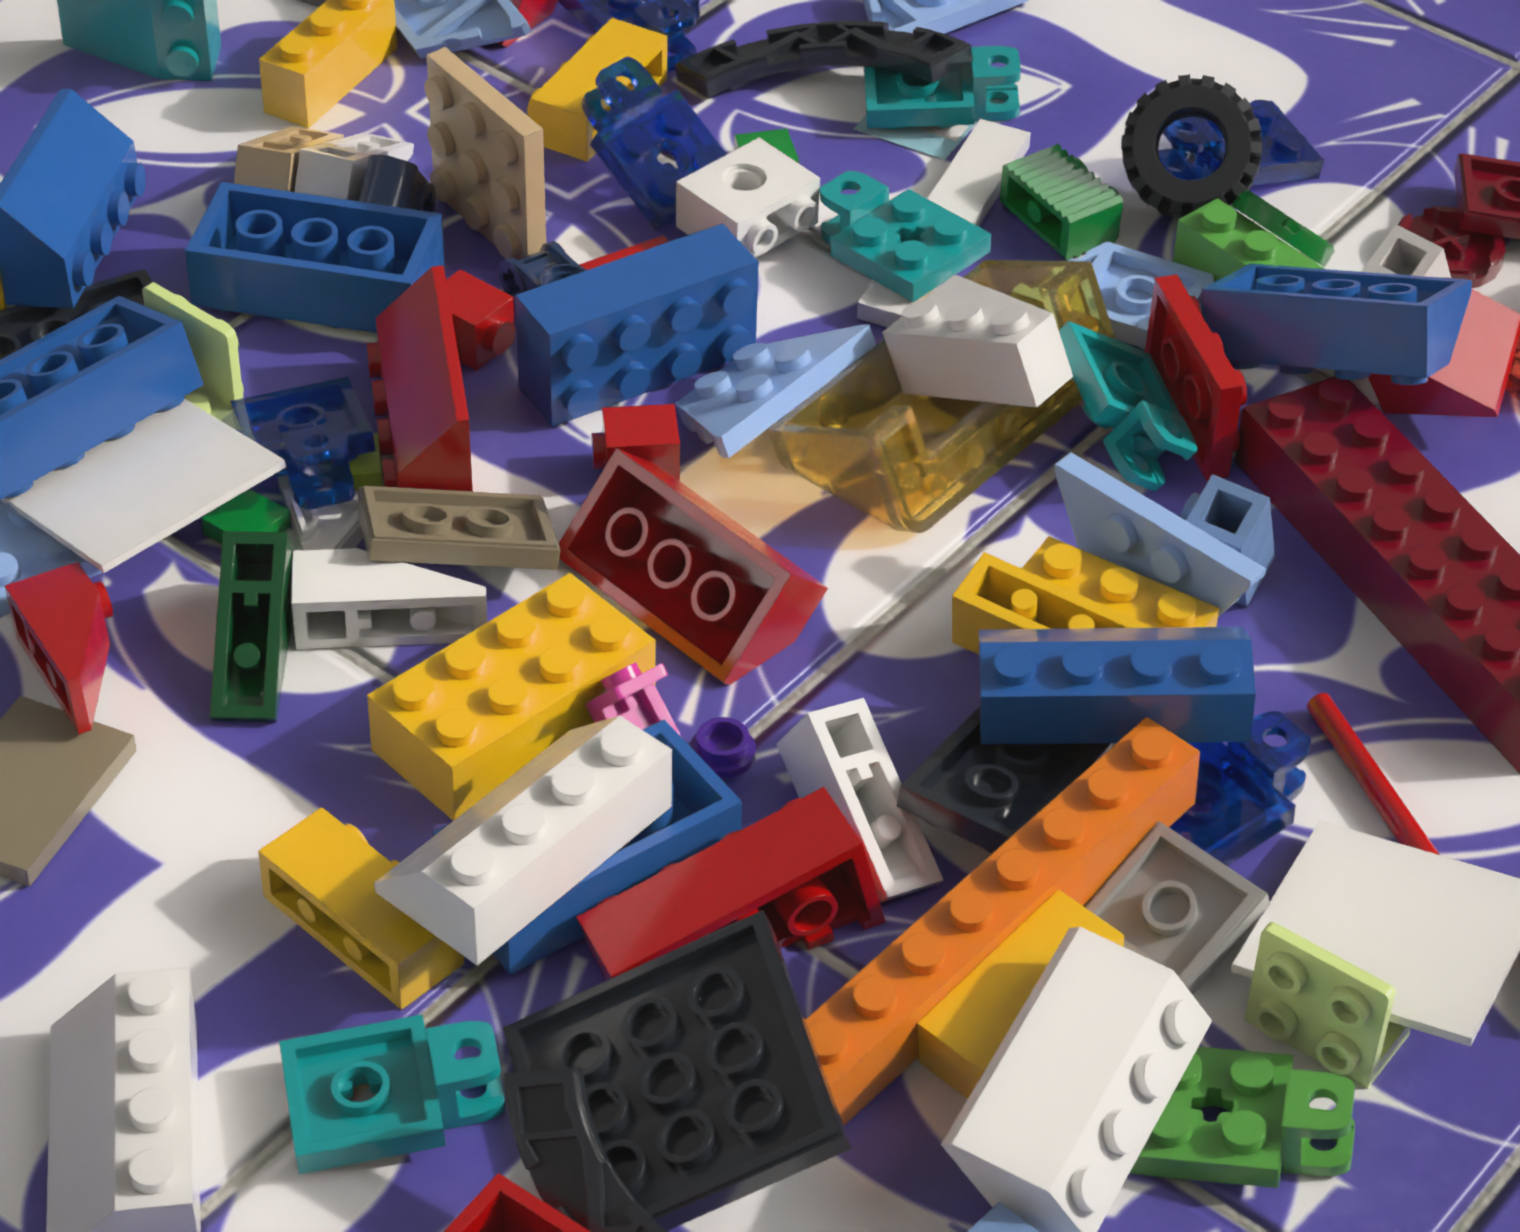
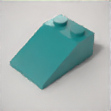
[57,0,221,81]

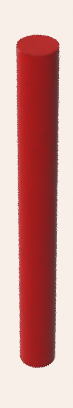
[1307,693,1440,855]

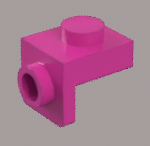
[585,662,682,737]

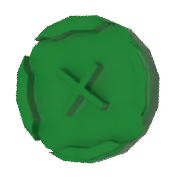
[1231,189,1336,267]

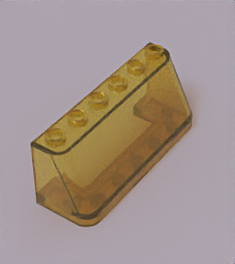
[767,260,1116,533]

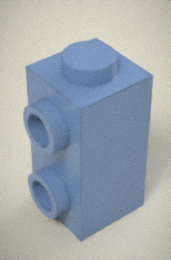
[1181,474,1275,607]

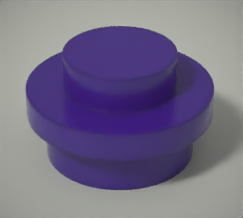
[690,717,756,778]

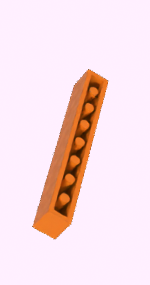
[806,717,1200,1126]

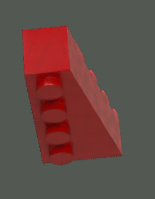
[577,787,886,980]

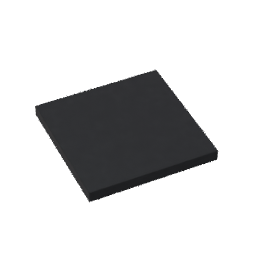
[503,910,852,1230]

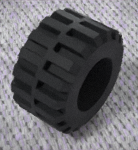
[1121,74,1262,218]

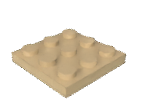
[425,47,546,260]

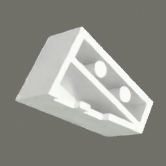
[882,274,1073,407]

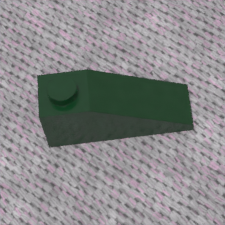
[210,531,295,722]

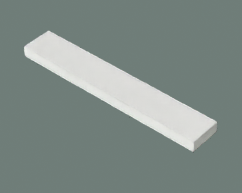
[857,119,1031,327]

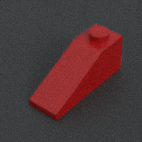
[4,562,113,735]

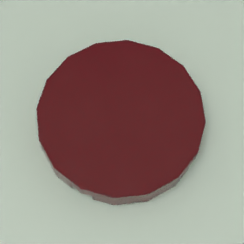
[1398,206,1506,288]

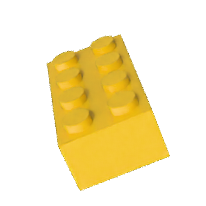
[367,573,656,821]

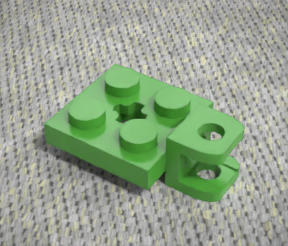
[1131,1047,1355,1188]

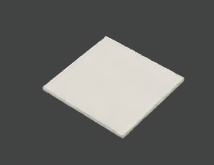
[0,399,286,573]
[1232,820,1520,1047]

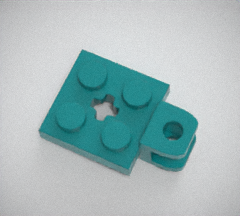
[863,46,1021,129]
[820,171,991,302]
[1059,321,1197,492]
[279,1014,506,1174]

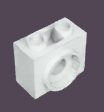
[676,138,820,258]

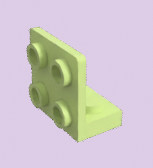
[142,282,246,429]
[1244,922,1411,1089]

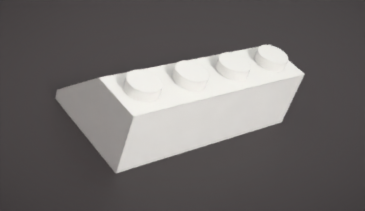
[374,716,672,965]
[941,927,1212,1232]
[46,967,201,1232]

